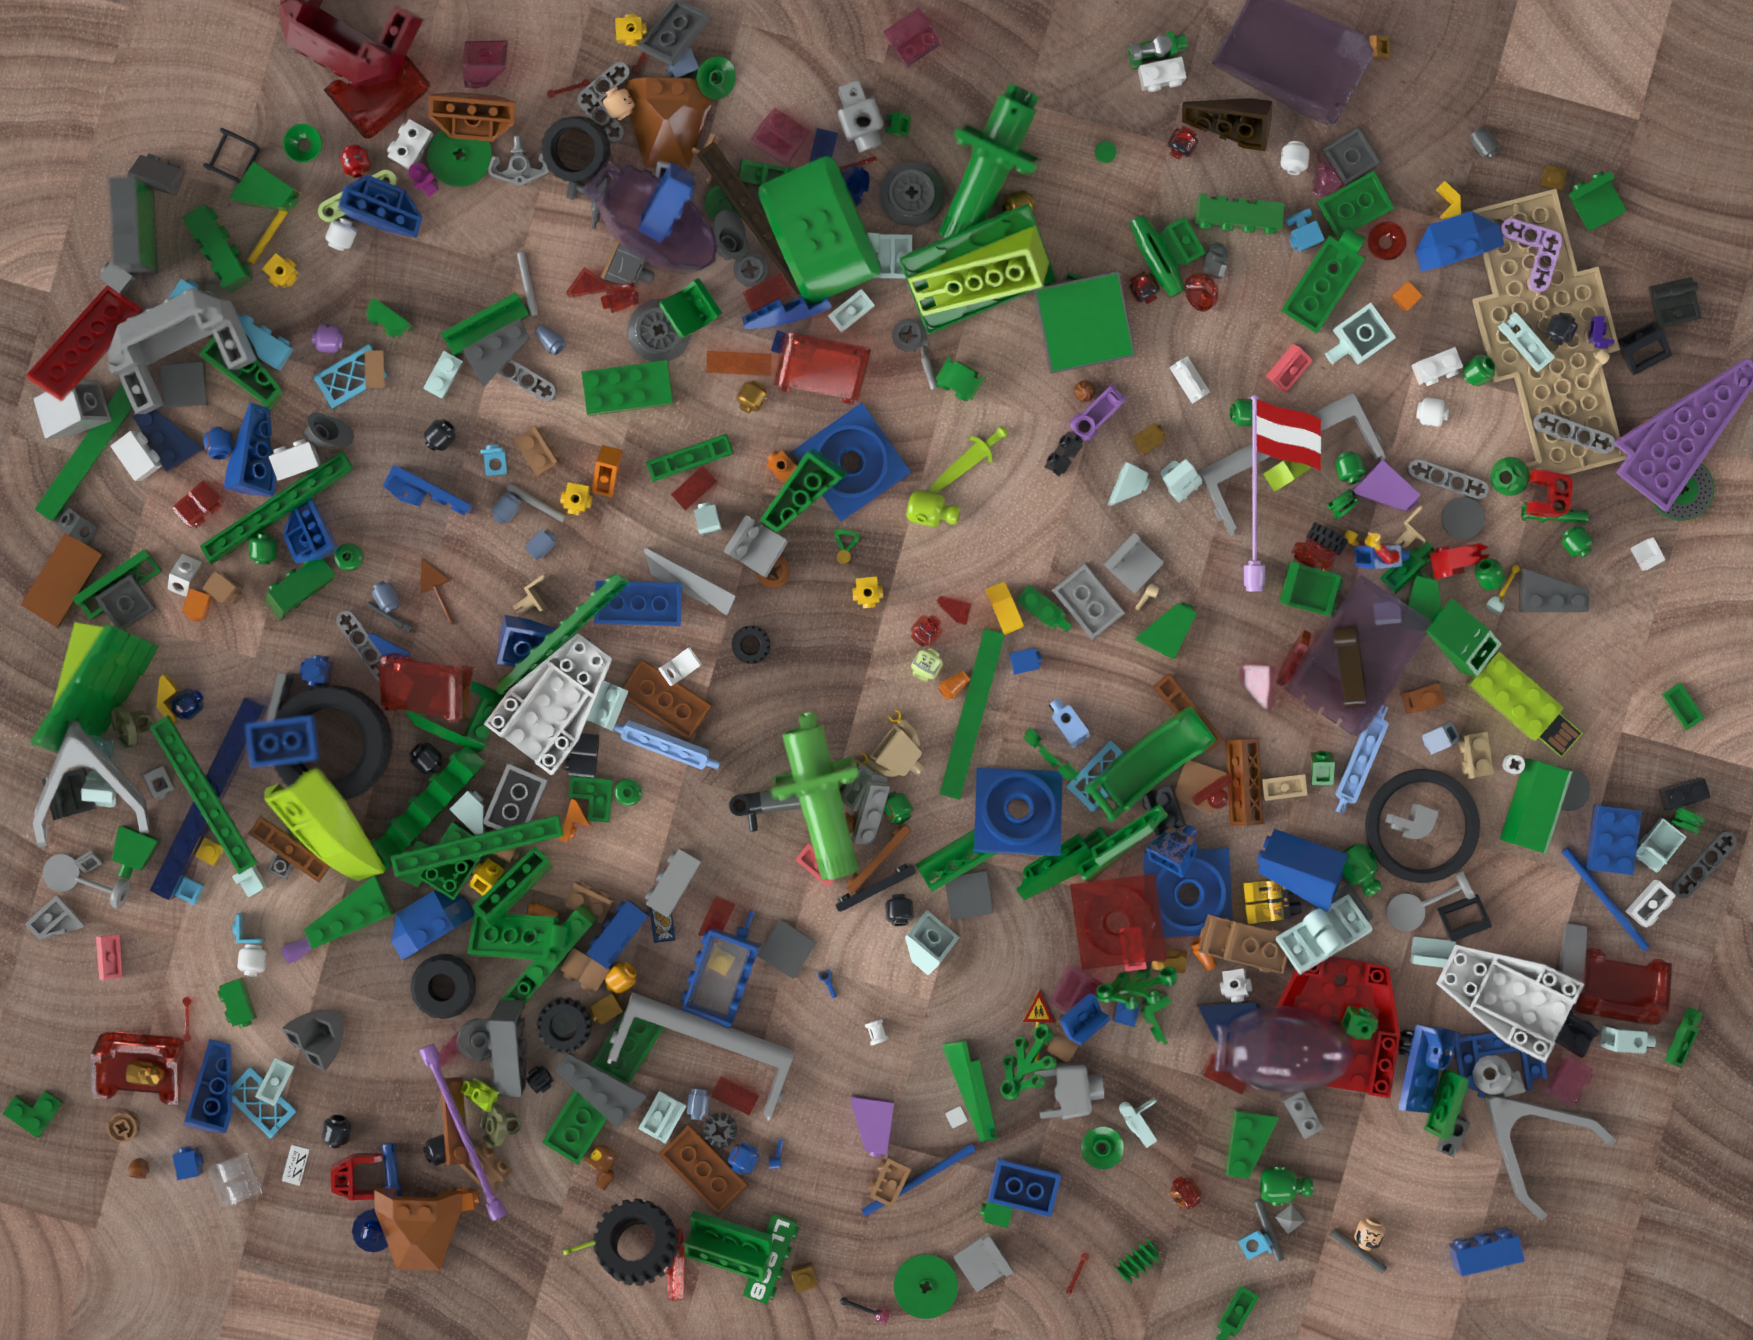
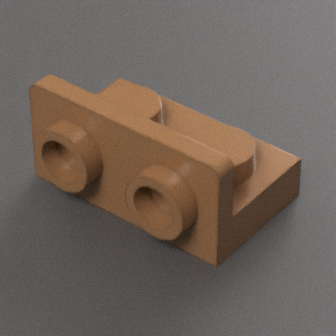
[514,425,559,477]
[564,880,614,924]
[459,1141,512,1190]
[867,1156,911,1208]

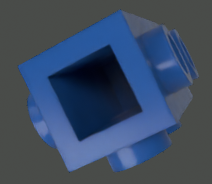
[300,655,334,686]

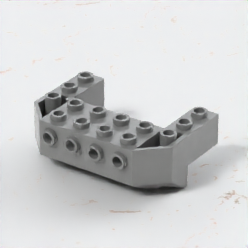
[108,288,257,414]

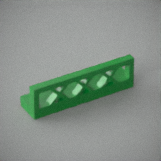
[440,293,530,357]
[73,549,162,620]
[915,829,997,892]

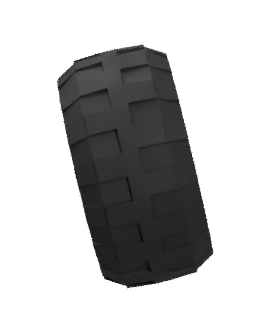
[411,954,476,1019]

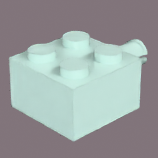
[1325,303,1396,365]

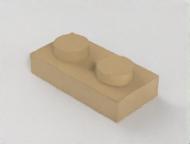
[1261,774,1308,801]

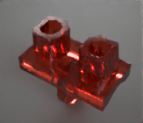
[601,283,639,313]

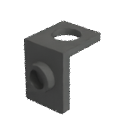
[55,506,99,544]

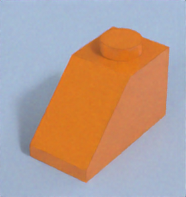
[591,445,623,498]

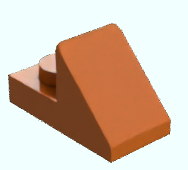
[559,798,591,842]

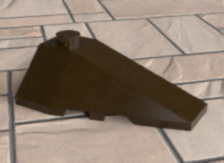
[1182,98,1273,151]

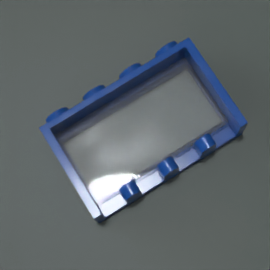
[680,926,761,1028]

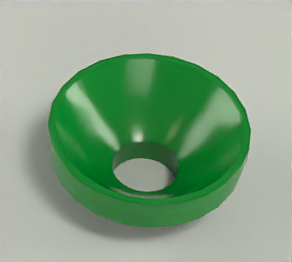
[283,124,322,163]
[1490,457,1530,496]

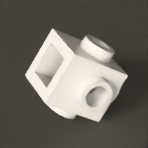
[1220,969,1252,1003]

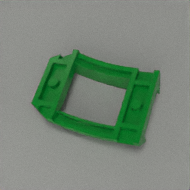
[403,665,505,753]

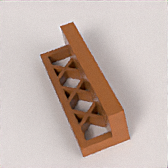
[1226,738,1263,826]

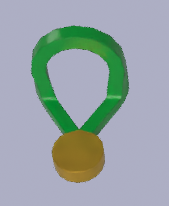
[834,529,861,564]

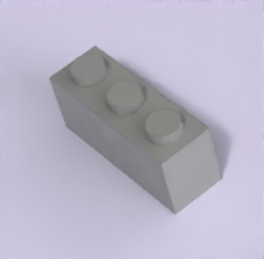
[645,849,702,918]

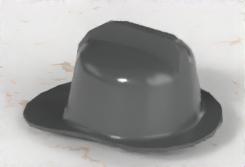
[714,210,748,260]
[304,412,354,447]

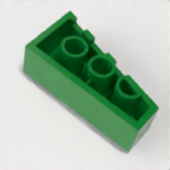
[199,336,284,411]
[760,448,848,533]
[303,875,395,949]

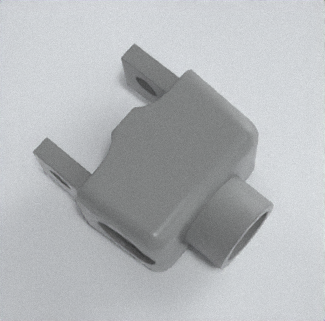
[837,80,883,153]
[1034,1062,1104,1120]

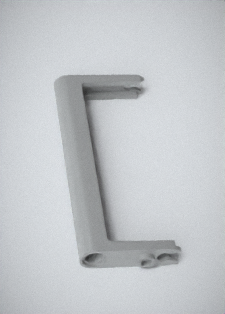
[1198,393,1386,536]
[607,992,795,1121]

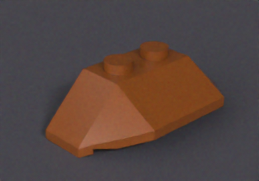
[428,92,516,142]

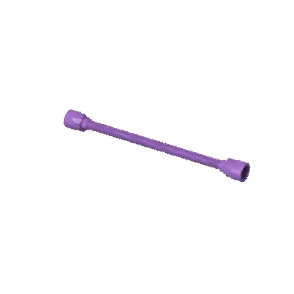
[419,1043,507,1221]

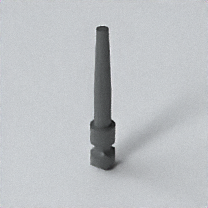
[367,602,412,633]

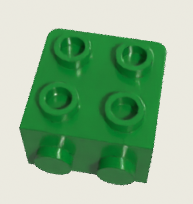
[1568,170,1625,231]
[659,278,723,338]
[1140,990,1171,1045]

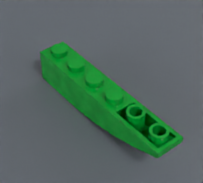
[497,904,598,1004]

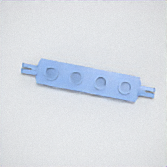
[1335,704,1389,815]
[613,720,721,770]

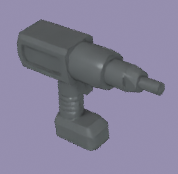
[566,175,611,229]

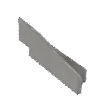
[644,547,737,615]

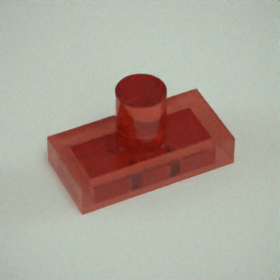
[711,1077,759,1115]

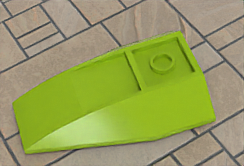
[264,769,386,881]

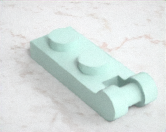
[1498,312,1555,372]

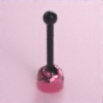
[840,1297,891,1326]

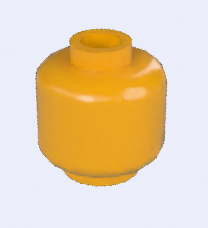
[605,962,637,994]

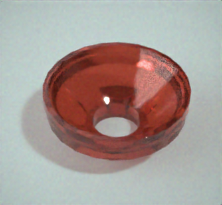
[1367,221,1407,261]
[1185,273,1219,312]

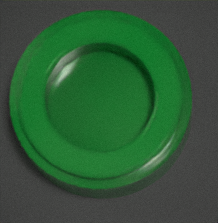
[1095,141,1116,164]

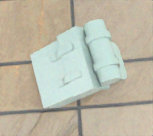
[1161,459,1202,503]
[82,769,123,807]
[1636,818,1686,873]
[1119,1097,1157,1148]

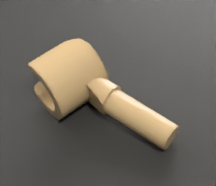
[1589,349,1610,379]
[1135,584,1159,611]

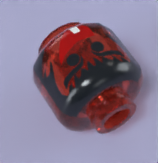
[1167,126,1199,160]
[1128,271,1160,305]

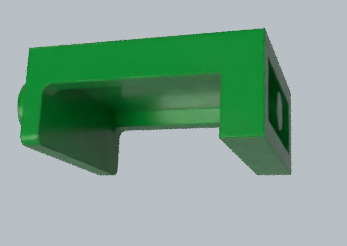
[1278,561,1343,616]

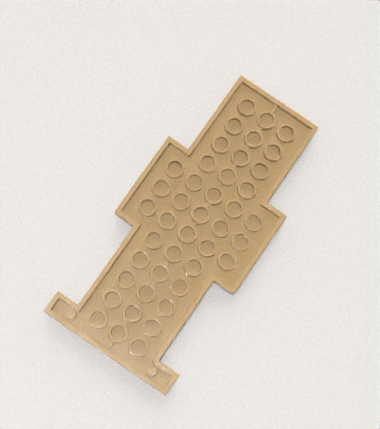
[1472,189,1628,485]

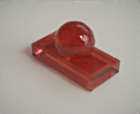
[1191,774,1232,809]

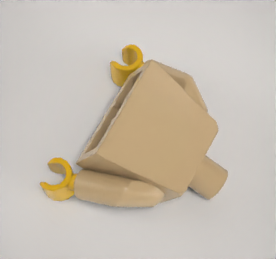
[856,710,924,777]

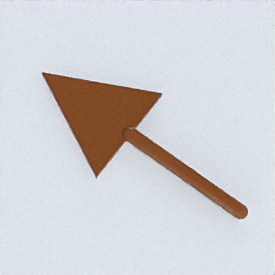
[421,558,454,624]

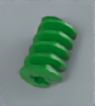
[1113,1238,1160,1284]

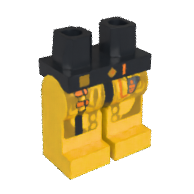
[1242,880,1302,924]

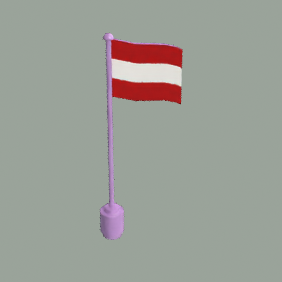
[1244,394,1321,591]

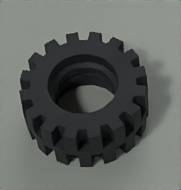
[1306,522,1348,556]
[732,625,770,664]

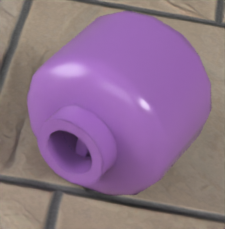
[312,324,344,353]

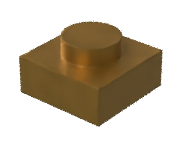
[1369,35,1390,60]
[1540,165,1567,192]

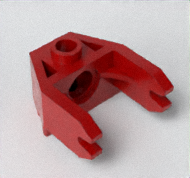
[1430,543,1490,579]
[330,1153,382,1201]

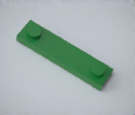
[646,433,734,482]

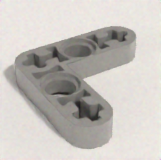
[577,62,630,143]

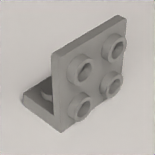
[723,515,788,577]
[1104,532,1163,593]
[954,1232,1013,1292]

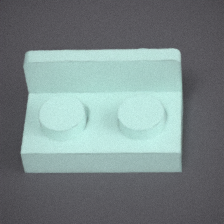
[587,681,628,731]

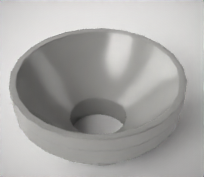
[1473,1055,1513,1095]

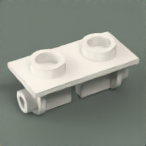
[1169,356,1210,404]

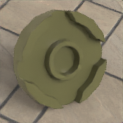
[111,705,153,749]
[480,1103,522,1147]

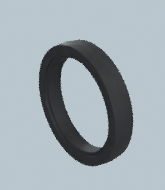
[1365,769,1480,883]

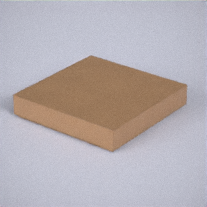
[1175,760,1227,813]

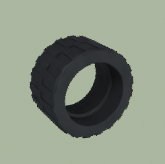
[541,116,611,182]

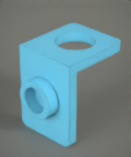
[481,445,507,476]
[233,913,264,943]
[1238,1230,1273,1260]

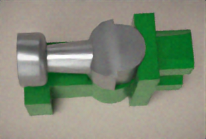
[1127,31,1188,70]

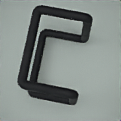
[203,128,260,184]

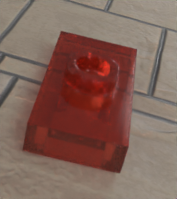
[742,273,790,312]
[671,466,717,511]
[698,895,735,943]

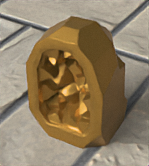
[1151,950,1187,974]
[126,1060,166,1086]

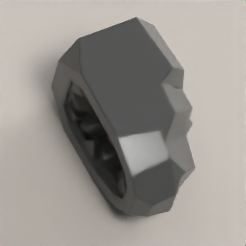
[1202,243,1228,279]

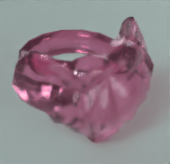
[1312,162,1341,197]

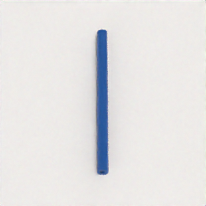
[1561,847,1650,951]
[861,1143,976,1217]

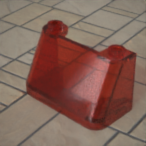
[324,55,430,139]
[773,333,871,405]
[379,652,473,723]
[1576,948,1672,1025]
[91,1032,184,1105]

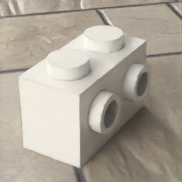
[1138,57,1187,92]
[387,119,434,169]
[1411,347,1463,386]
[111,431,162,481]
[269,438,321,481]
[1625,880,1676,928]

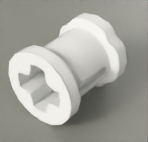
[1502,754,1525,774]
[865,1019,889,1045]

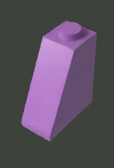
[1352,460,1420,512]
[851,1095,894,1157]

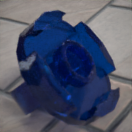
[840,164,870,207]
[352,1208,388,1253]

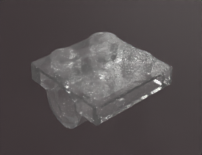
[206,1152,263,1208]

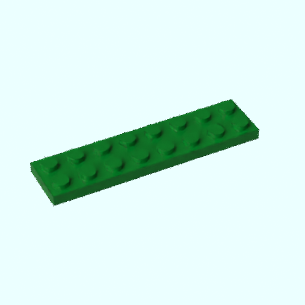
[542,1007,664,1165]

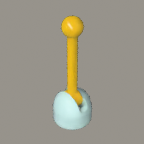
[1486,565,1520,614]

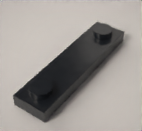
[835,863,915,912]

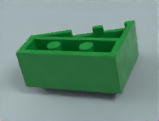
[265,559,335,621]
[1225,1108,1279,1179]

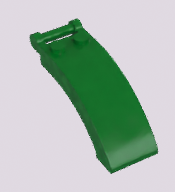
[1084,706,1217,822]

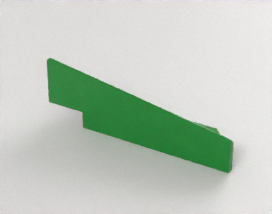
[1077,804,1168,882]
[1016,827,1107,900]
[942,1039,997,1142]

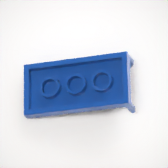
[383,465,475,516]
[593,580,682,626]
[1398,1024,1460,1113]

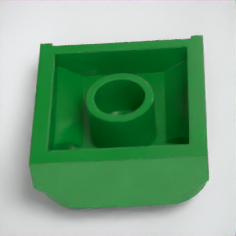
[365,297,414,339]

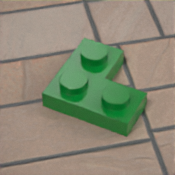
[568,776,614,823]
[3,1090,64,1138]

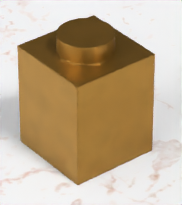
[1131,423,1167,456]
[589,992,625,1025]
[791,1262,818,1293]

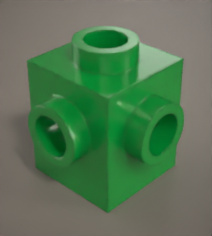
[1341,1005,1378,1040]

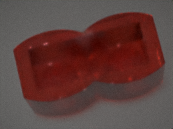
[172,480,223,528]

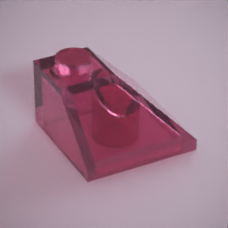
[462,40,508,89]
[1239,665,1274,710]

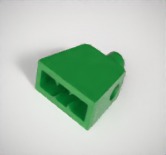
[112,825,161,879]

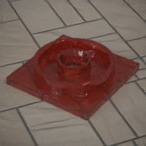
[1070,873,1167,970]

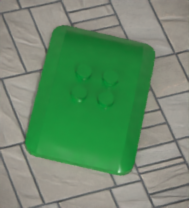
[758,156,881,303]

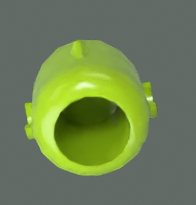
[906,490,961,528]

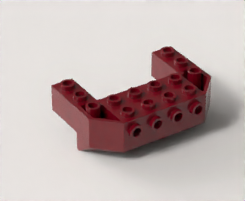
[279,0,424,87]

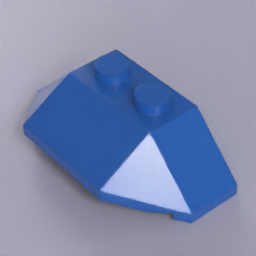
[338,175,422,238]
[1415,211,1505,272]
[283,498,339,563]
[391,890,474,960]

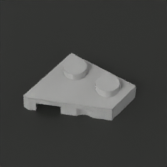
[25,895,86,940]

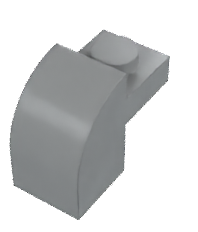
[1385,803,1439,839]

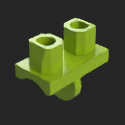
[460,1077,499,1112]

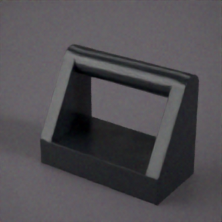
[1618,321,1672,376]
[1437,894,1492,942]

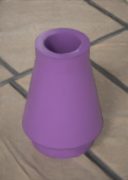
[281,938,312,964]

